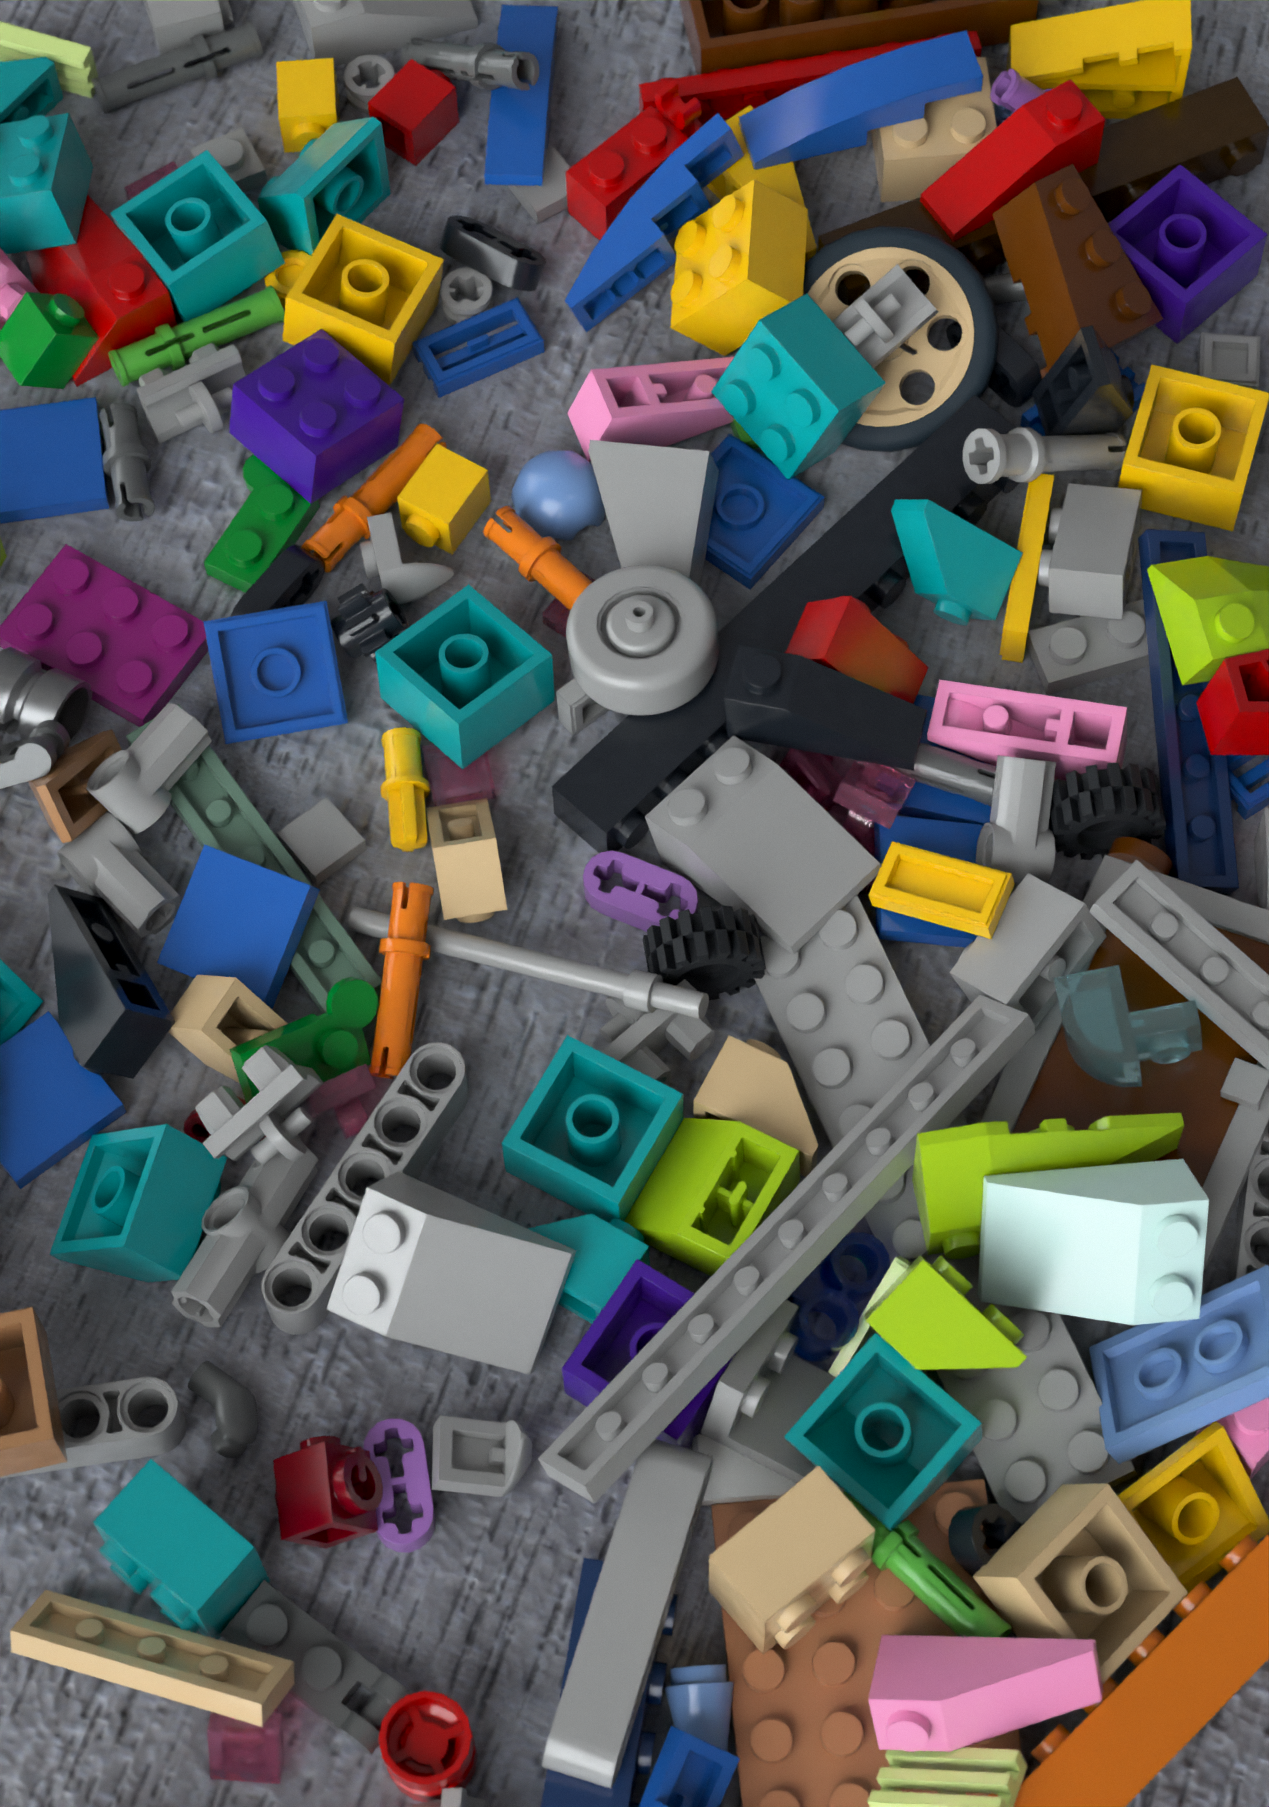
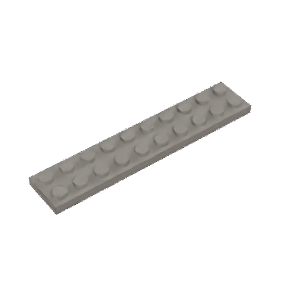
[755,895,1137,1525]

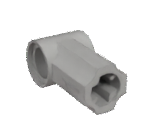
[86,703,212,834]
[976,755,1056,883]
[57,812,181,938]

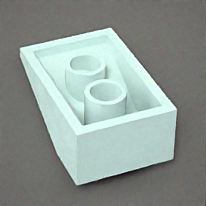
[978,1159,1209,1325]

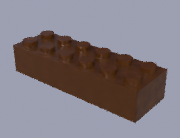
[679,0,1038,75]

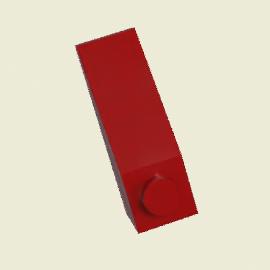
[920,79,1105,242]

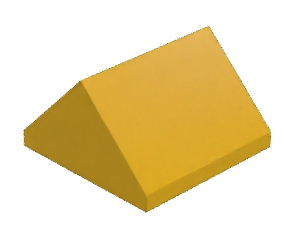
[1118,1421,1269,1600]

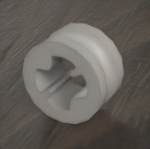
[343,55,395,113]
[440,267,494,324]

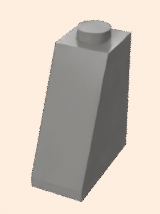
[588,440,719,586]

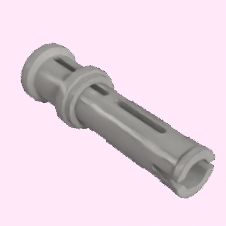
[963,427,1126,484]

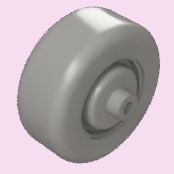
[566,565,719,716]

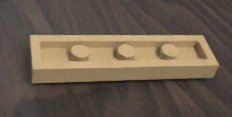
[10,1590,294,1727]

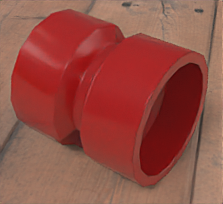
[378,1691,478,1802]

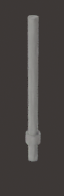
[348,906,709,1019]

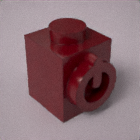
[273,1436,383,1549]

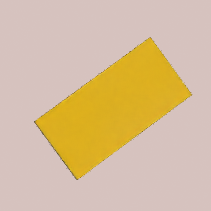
[868,841,1015,939]

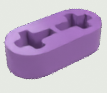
[583,851,698,932]
[363,1418,436,1552]

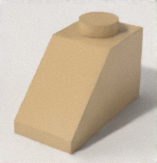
[426,798,507,923]
[168,975,288,1083]
[693,1035,818,1177]

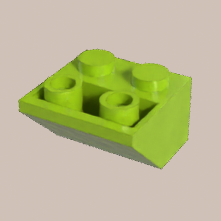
[624,1118,800,1276]
[865,1255,1027,1370]

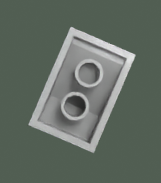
[292,0,478,67]
[645,735,881,955]
[327,1171,576,1375]

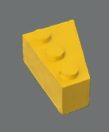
[1006,0,1192,119]

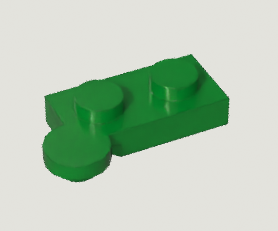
[204,454,320,593]
[229,977,378,1104]

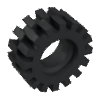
[1049,763,1166,860]
[643,905,766,1000]

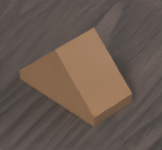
[28,729,122,843]

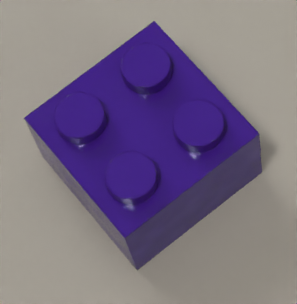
[1108,164,1268,344]
[229,329,404,504]
[562,1259,738,1449]

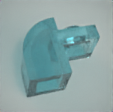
[1054,965,1202,1087]

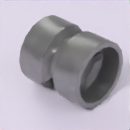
[0,647,92,748]

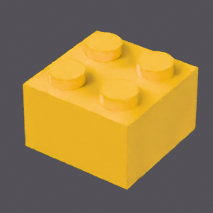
[670,179,808,356]
[282,214,444,386]
[1118,364,1269,531]

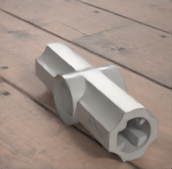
[171,1146,319,1328]

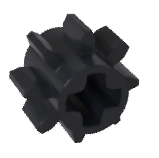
[331,583,408,664]

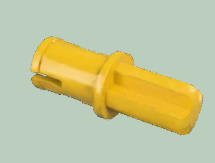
[380,727,430,852]

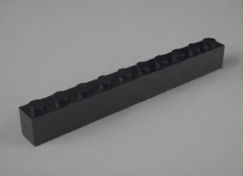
[552,395,1020,853]

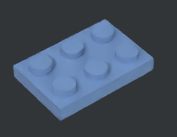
[1089,1265,1269,1464]

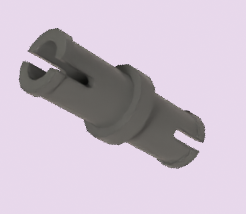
[99,402,155,522]

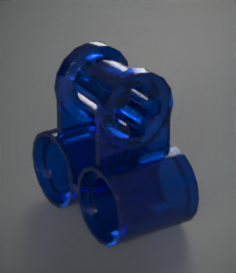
[786,1232,890,1362]

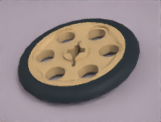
[803,226,999,452]

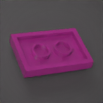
[0,544,209,727]

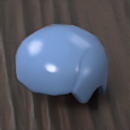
[511,451,606,541]

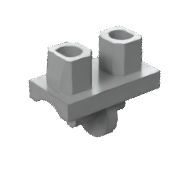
[832,264,938,369]
[136,343,246,444]
[599,979,715,1085]
[195,1045,324,1165]

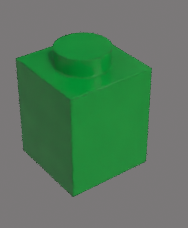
[0,292,99,389]

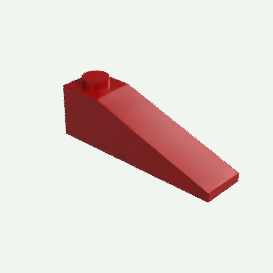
[25,194,177,387]

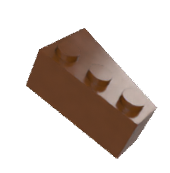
[993,164,1163,379]

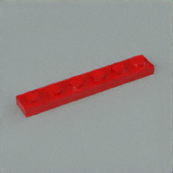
[639,31,982,125]

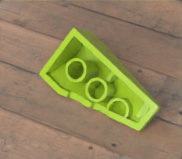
[1147,556,1269,686]
[912,1113,1184,1259]

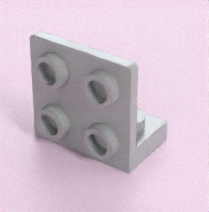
[701,1300,836,1483]

